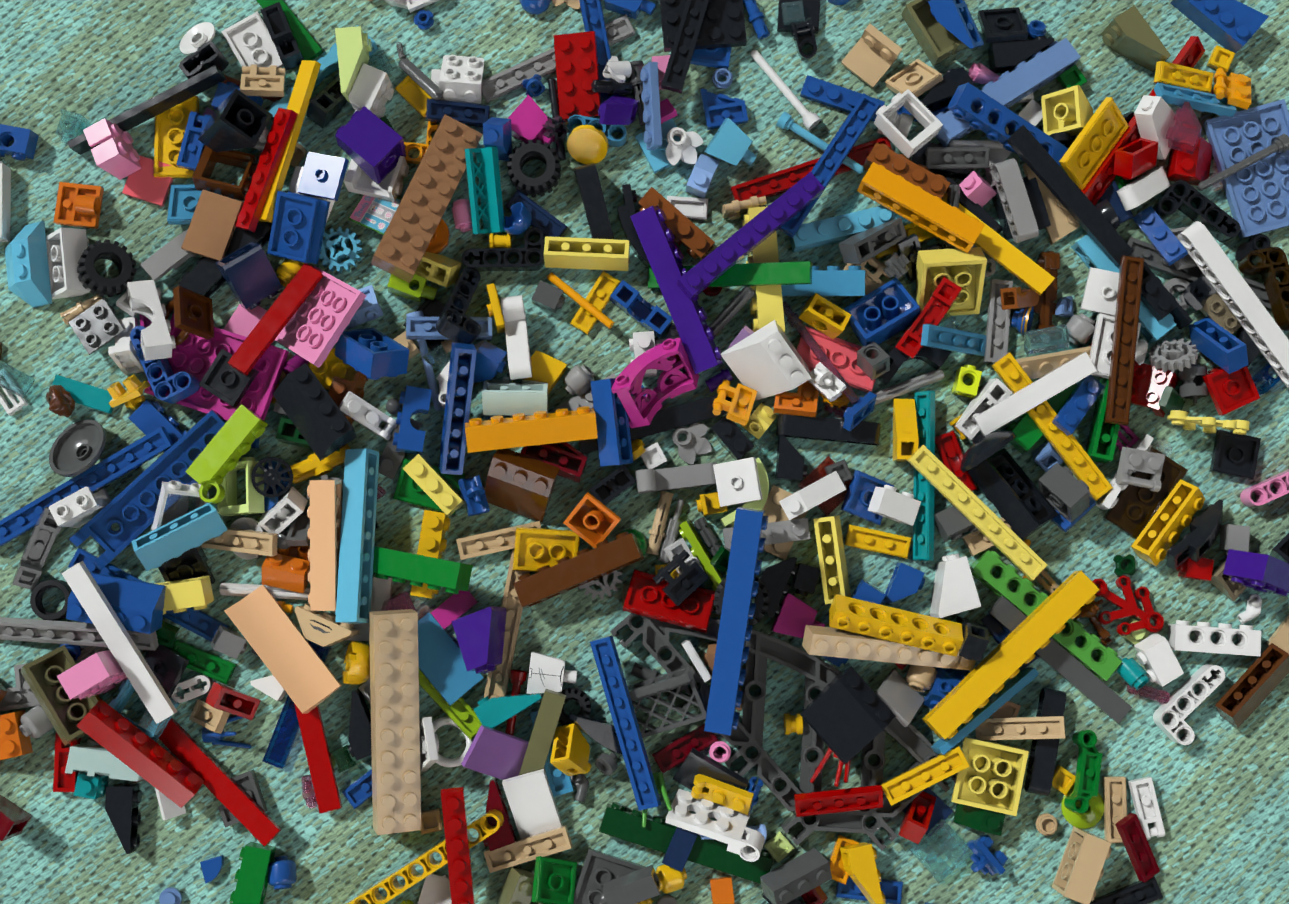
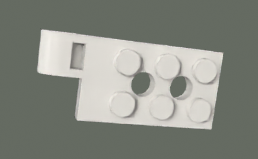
[665,789,765,862]

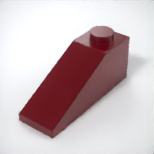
[483,778,517,851]

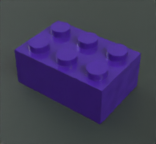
[1223,549,1289,597]

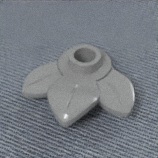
[672,423,712,465]

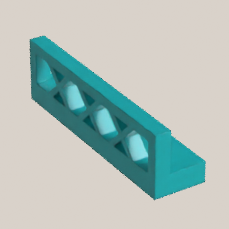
[465,147,505,234]

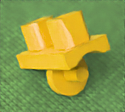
[107,374,150,411]

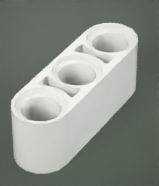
[1117,166,1171,211]

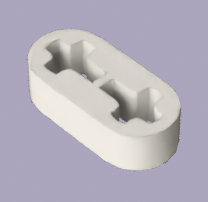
[171,675,213,703]

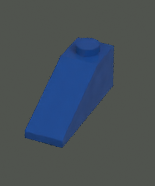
[928,0,984,49]

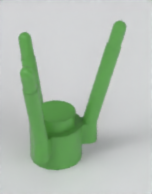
[642,772,672,827]

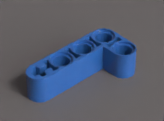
[130,326,200,404]

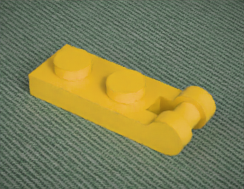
[691,774,754,815]

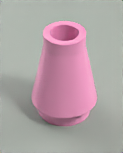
[968,63,1000,85]
[709,741,731,763]

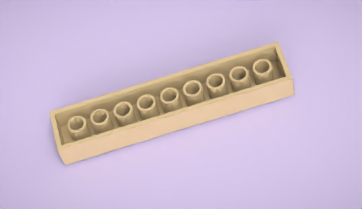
[369,609,421,835]

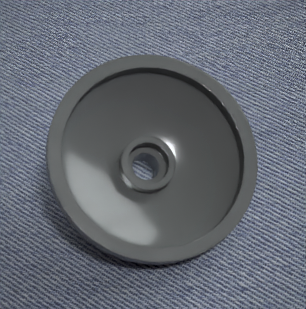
[49,419,106,477]

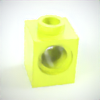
[952,365,982,398]

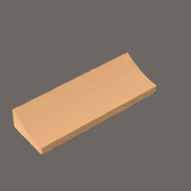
[224,584,342,714]

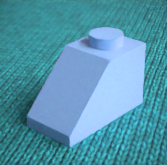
[685,153,720,198]

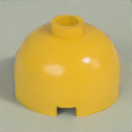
[342,641,370,685]

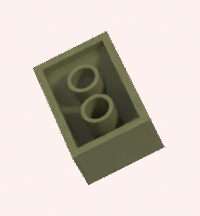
[1101,5,1171,72]

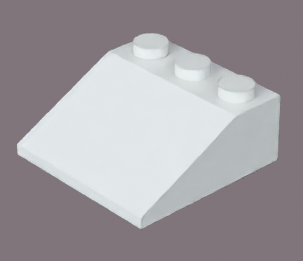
[721,320,812,401]

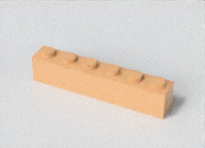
[307,480,342,611]

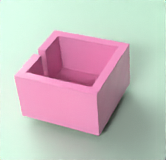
[83,118,142,180]

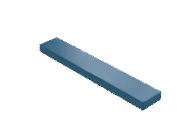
[931,667,1039,755]

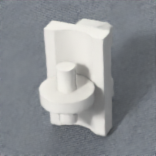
[808,362,847,402]

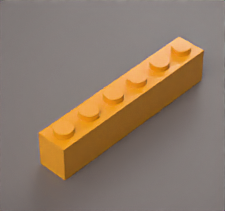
[857,162,985,253]
[465,406,598,453]

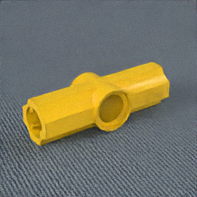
[288,444,350,484]

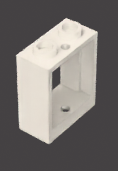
[873,89,943,159]

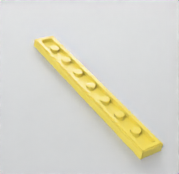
[907,445,1047,581]

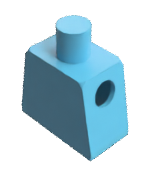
[704,118,757,166]

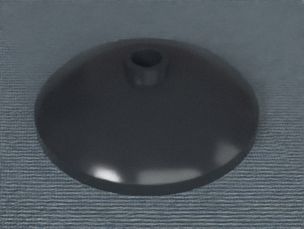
[960,431,1016,473]

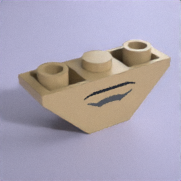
[294,603,360,647]

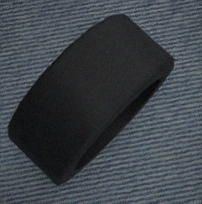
[30,580,72,621]

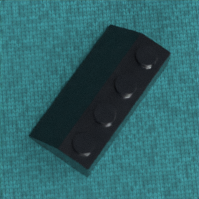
[273,363,357,461]
[968,448,1059,540]

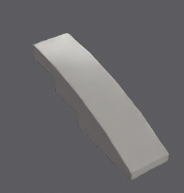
[140,229,197,282]

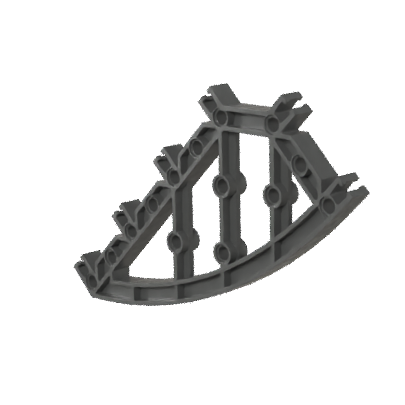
[610,613,957,851]

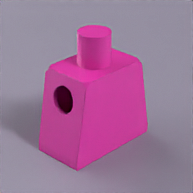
[507,95,553,145]
[771,593,825,638]

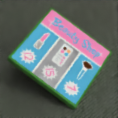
[348,195,401,236]

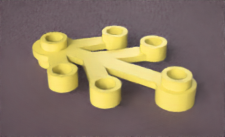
[1167,410,1250,435]

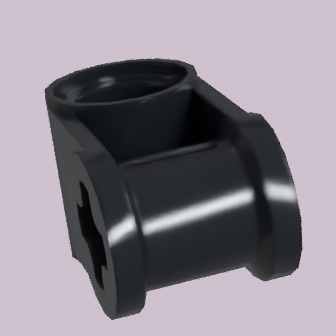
[790,17,817,60]

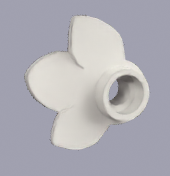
[665,127,703,166]

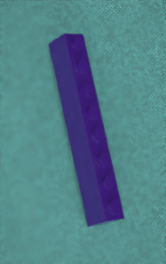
[677,172,824,301]
[630,206,723,374]

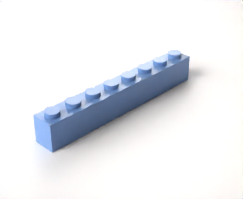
[935,38,1081,147]

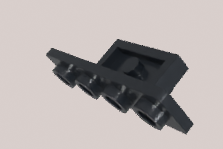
[1138,256,1193,329]

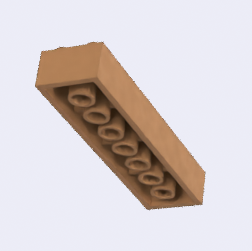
[371,115,483,283]

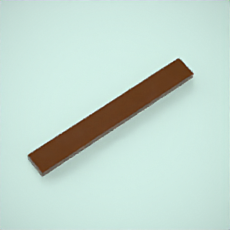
[1105,256,1144,426]

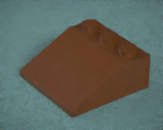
[485,449,560,523]

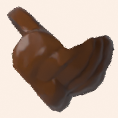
[46,385,75,418]

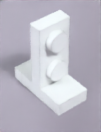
[108,317,145,375]

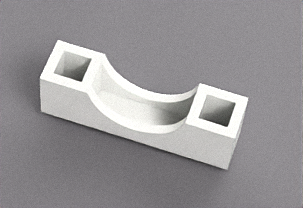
[127,280,176,361]

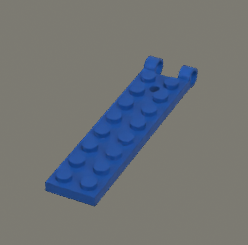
[69,409,226,571]

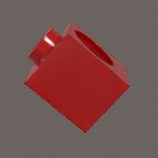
[1177,558,1214,581]

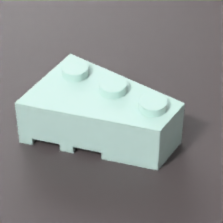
[482,376,548,417]
[65,739,143,782]

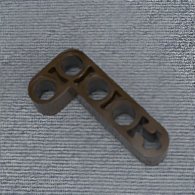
[1238,247,1289,331]

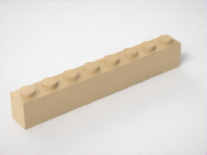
[802,625,975,671]

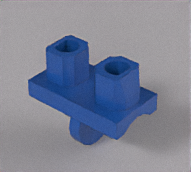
[458,475,490,516]
[966,835,1008,875]

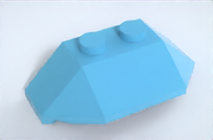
[5,221,52,307]

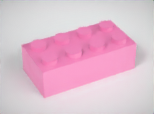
[57,650,128,700]

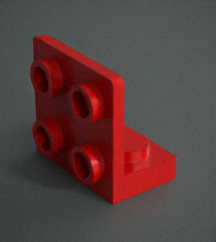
[1131,361,1178,418]

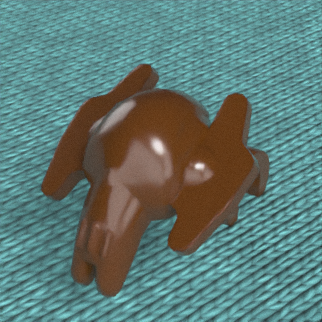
[1075,599,1112,646]

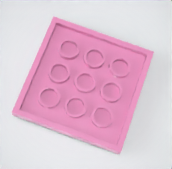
[275,267,367,368]

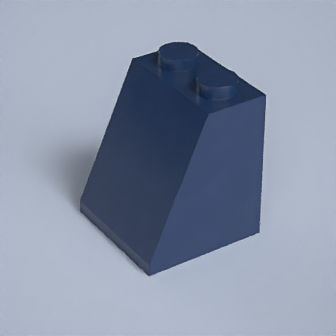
[215,242,283,309]

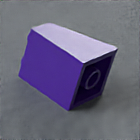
[335,106,406,184]
[451,606,507,674]

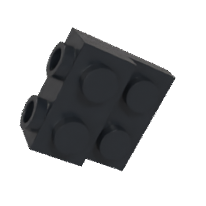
[158,546,215,584]

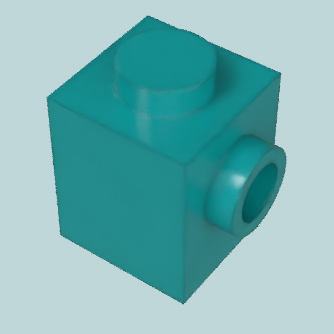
[73,772,108,799]

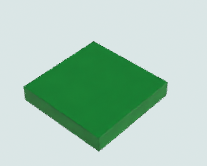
[531,856,577,904]

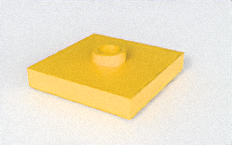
[487,283,505,334]

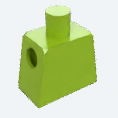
[387,274,438,302]

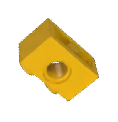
[798,293,851,340]

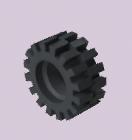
[558,688,591,726]

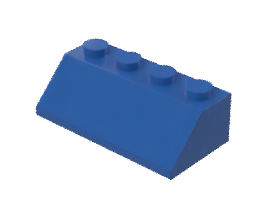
[66,572,166,634]

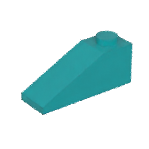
[473,693,544,729]

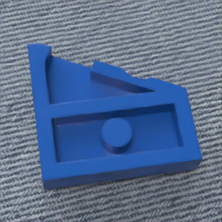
[700,89,748,130]

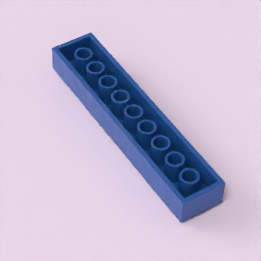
[704,507,769,736]

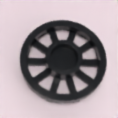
[252,457,293,497]

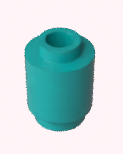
[1117,658,1150,690]

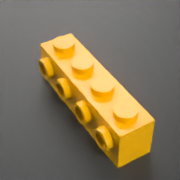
[1131,479,1205,566]
[410,510,451,598]

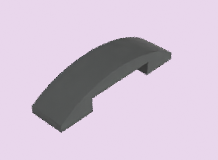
[12,507,62,590]

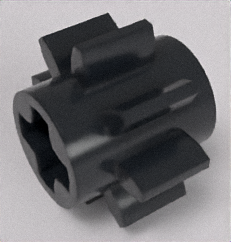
[542,114,570,143]

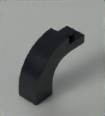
[879,346,952,385]

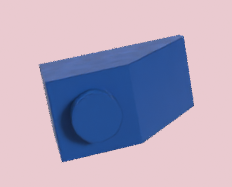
[483,117,512,161]
[473,341,507,383]
[884,563,925,604]

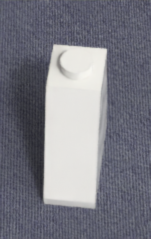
[1134,95,1183,160]

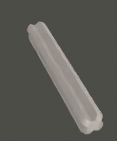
[874,369,945,405]

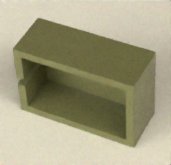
[901,0,967,66]

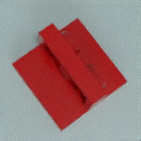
[1202,366,1260,415]

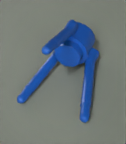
[202,715,252,749]

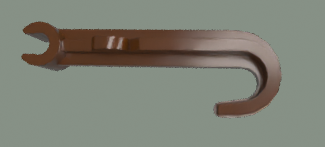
[1033,251,1060,339]

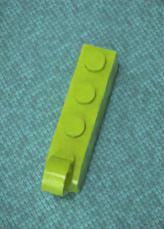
[185,404,268,504]

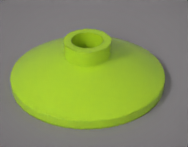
[1061,787,1104,829]

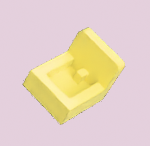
[743,403,778,439]

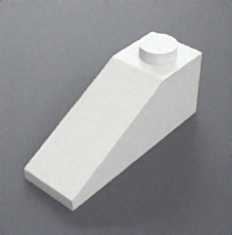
[955,378,1013,440]
[779,471,846,520]

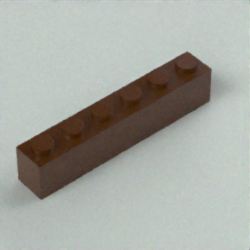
[513,532,645,608]

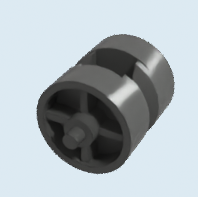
[1178,364,1209,404]

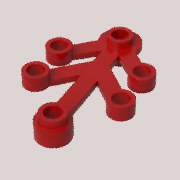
[1092,575,1164,636]

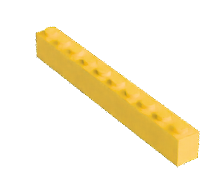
[922,570,1100,740]

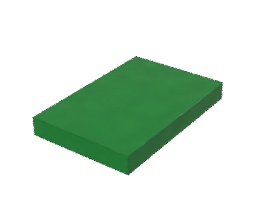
[393,458,466,515]

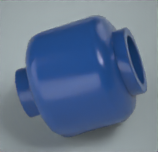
[268,856,297,890]

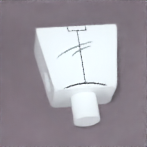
[527,651,577,694]

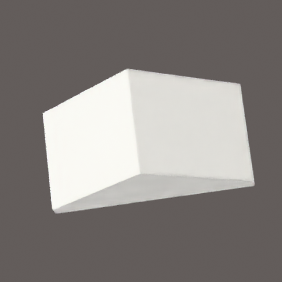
[250,675,286,701]

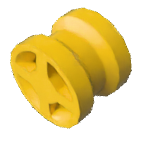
[783,713,803,735]

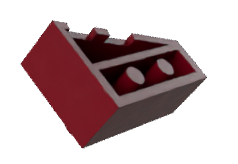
[520,442,587,483]

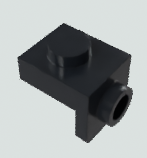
[1183,275,1217,311]

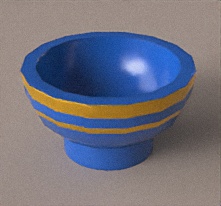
[1011,306,1034,336]

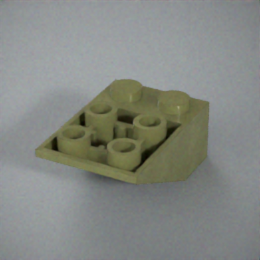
[496,866,541,904]

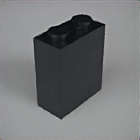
[992,176,1051,240]

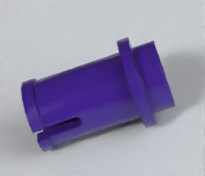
[705,369,733,392]

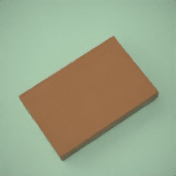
[181,189,243,261]

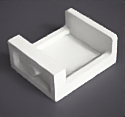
[344,156,409,202]
[49,487,112,528]

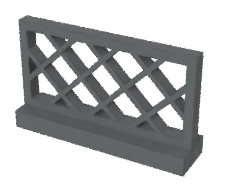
[627,666,707,738]

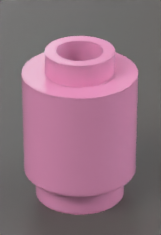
[452,199,473,232]

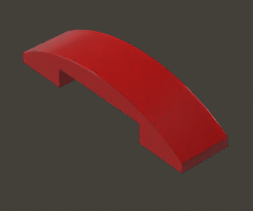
[895,277,962,359]

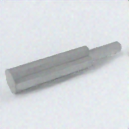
[658,499,684,563]

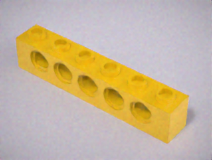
[829,594,964,657]

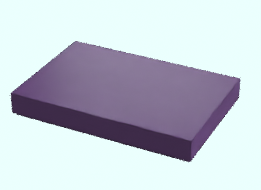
[461,725,529,780]

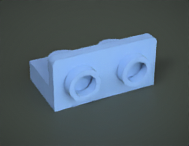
[345,285,384,330]

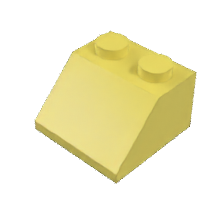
[1041,85,1093,137]

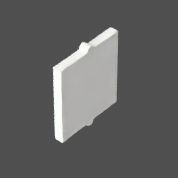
[418,873,452,904]

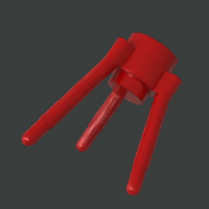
[810,748,850,787]

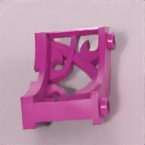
[611,338,699,428]

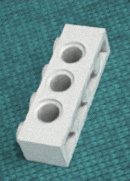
[1168,620,1261,657]

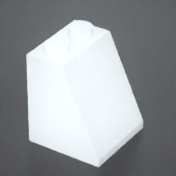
[930,553,981,618]

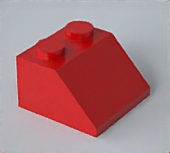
[1166,133,1212,186]

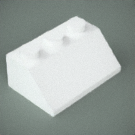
[46,227,91,299]

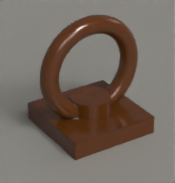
[165,286,214,346]

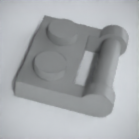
[1116,447,1165,492]

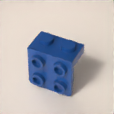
[923,667,971,709]

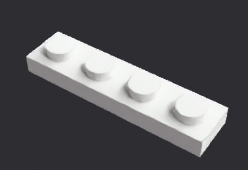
[1096,434,1154,510]

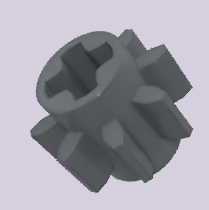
[883,252,910,279]

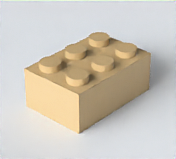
[1052,826,1111,904]

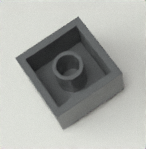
[1038,463,1090,523]

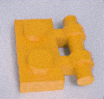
[1213,68,1251,110]
[712,380,757,426]

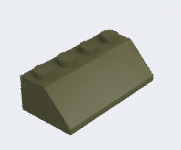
[21,645,98,746]

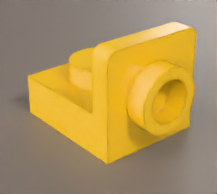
[696,492,728,516]

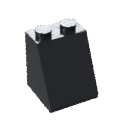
[198,88,272,152]

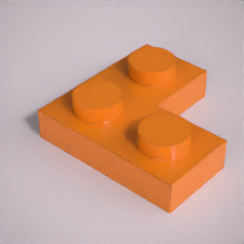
[773,381,819,417]

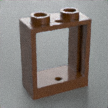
[192,146,258,201]

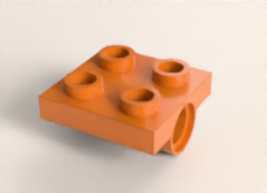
[53,182,104,229]

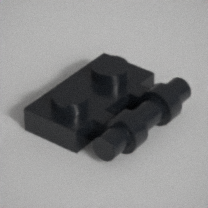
[652,550,709,606]

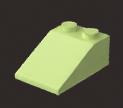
[335,26,372,102]

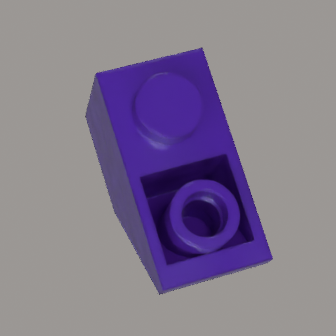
[598,94,639,125]

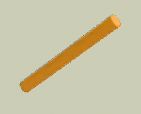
[547,272,615,329]

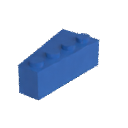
[1170,0,1269,53]

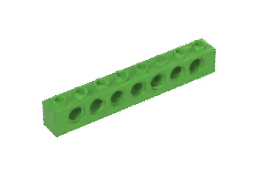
[970,550,1122,681]

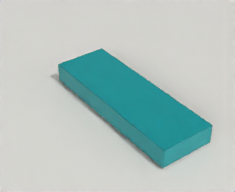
[52,374,113,414]

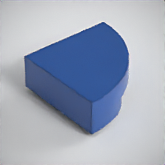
[200,855,224,884]

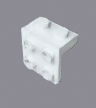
[439,55,484,104]

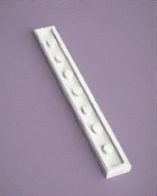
[61,561,177,724]

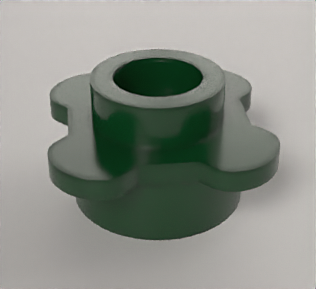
[1113,554,1136,576]

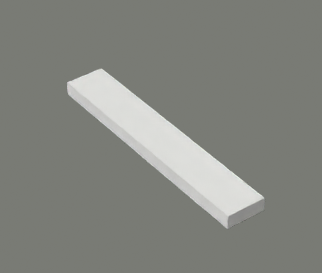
[973,352,1097,436]

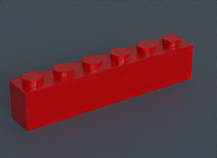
[77,699,205,808]

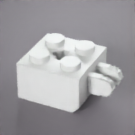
[348,63,394,118]

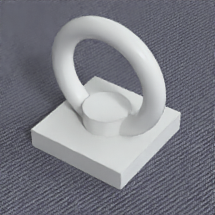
[420,716,474,772]

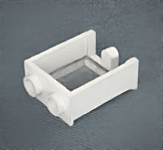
[151,480,209,531]

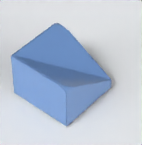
[1031,441,1064,472]

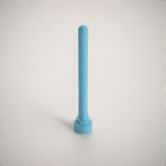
[776,112,865,174]

